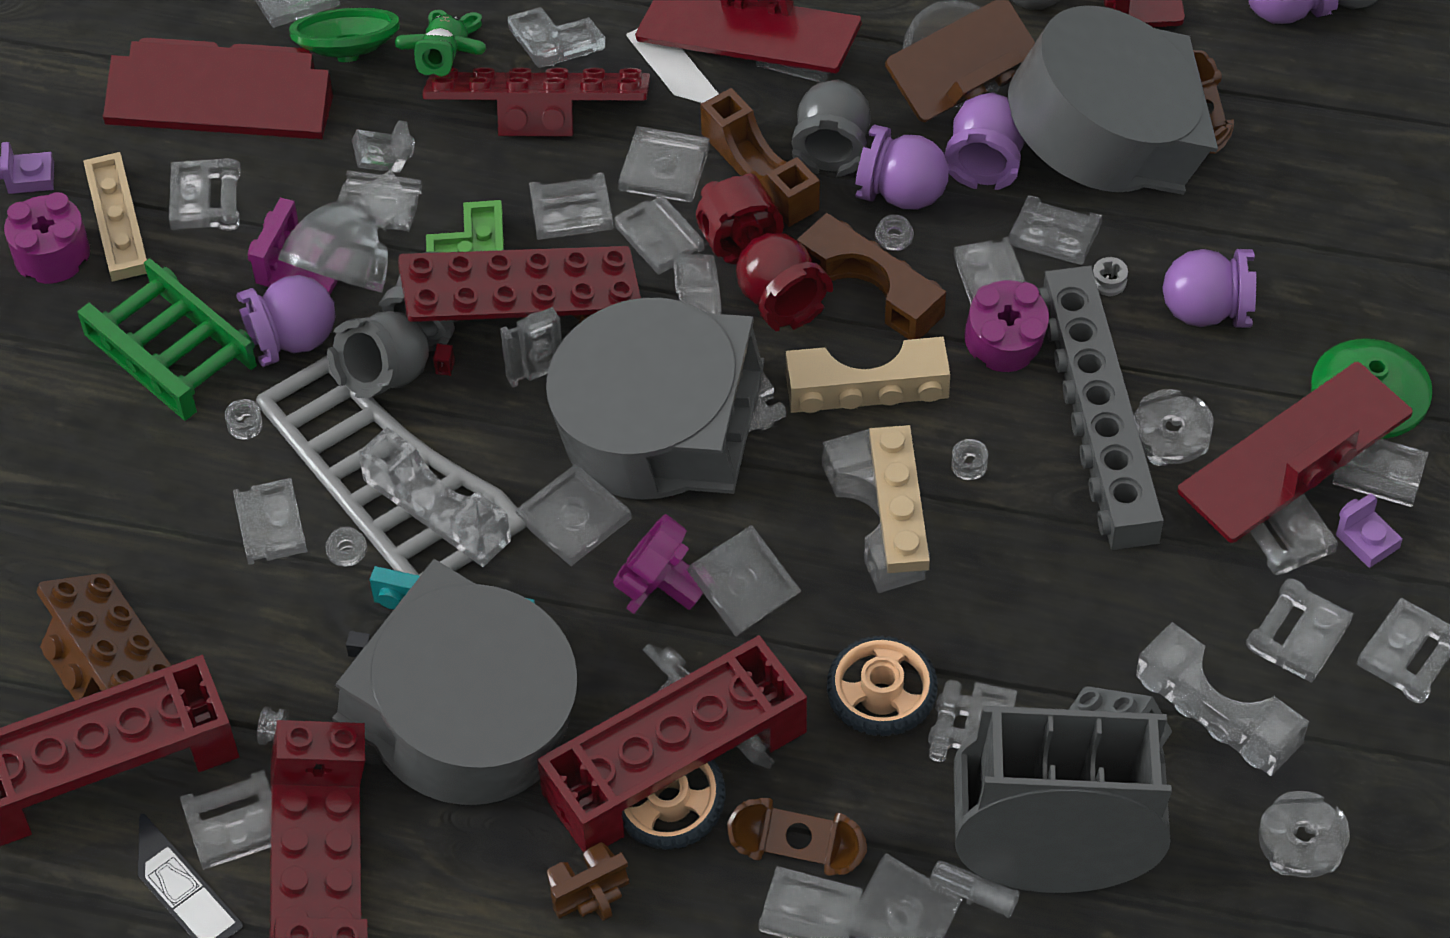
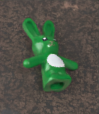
[395,10,486,76]

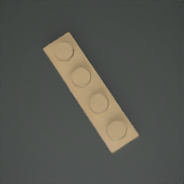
[83,152,147,282]
[869,425,930,573]

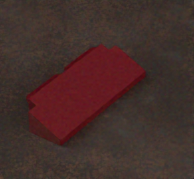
[103,38,333,140]

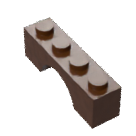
[701,88,820,227]
[797,213,946,340]

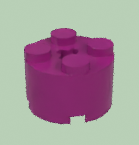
[4,192,90,284]
[964,280,1049,372]

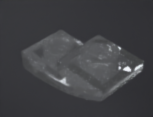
[674,254,722,314]

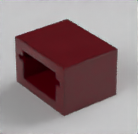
[433,344,455,376]

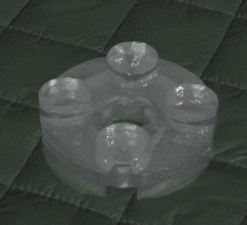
[1134,389,1214,466]
[1259,791,1350,877]

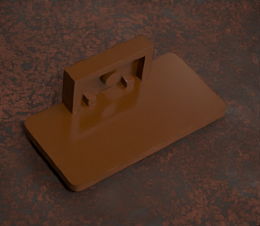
[885,0,1035,122]
[36,573,171,701]

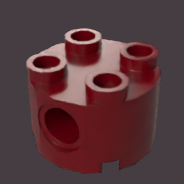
[695,173,784,264]

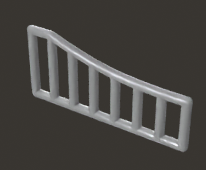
[256,356,527,576]

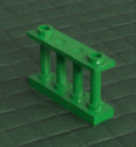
[77,258,257,421]

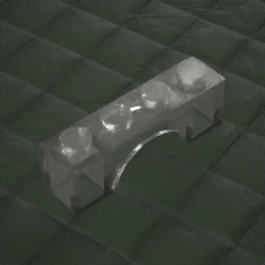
[358,427,511,567]
[822,429,931,593]
[1136,622,1309,776]

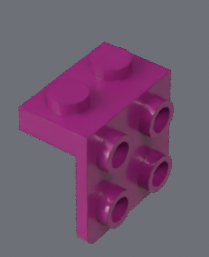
[248,197,354,295]

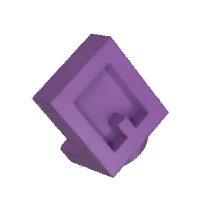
[0,142,54,194]
[1336,493,1402,568]

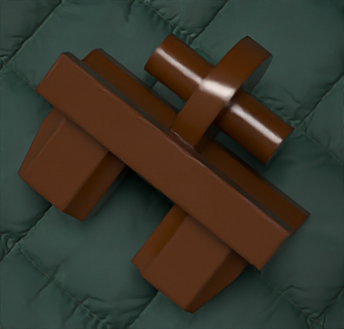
[547,842,630,921]

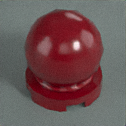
[736,233,833,331]

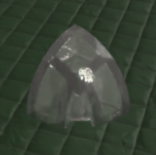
[278,201,388,293]

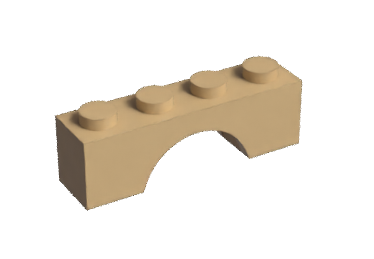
[786,337,950,413]

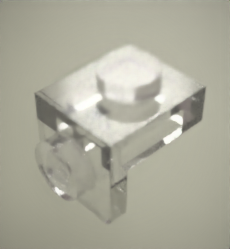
[352,121,414,173]
[359,170,417,231]

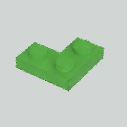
[426,200,504,252]

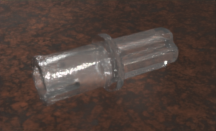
[930,860,1020,918]

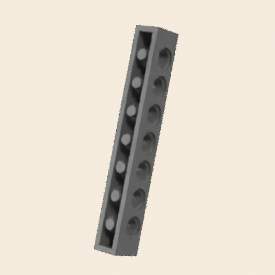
[1038,266,1164,550]

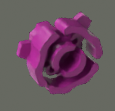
[613,514,710,614]

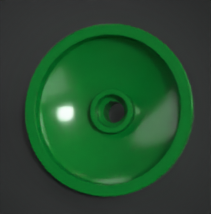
[289,8,400,62]
[1311,339,1432,439]

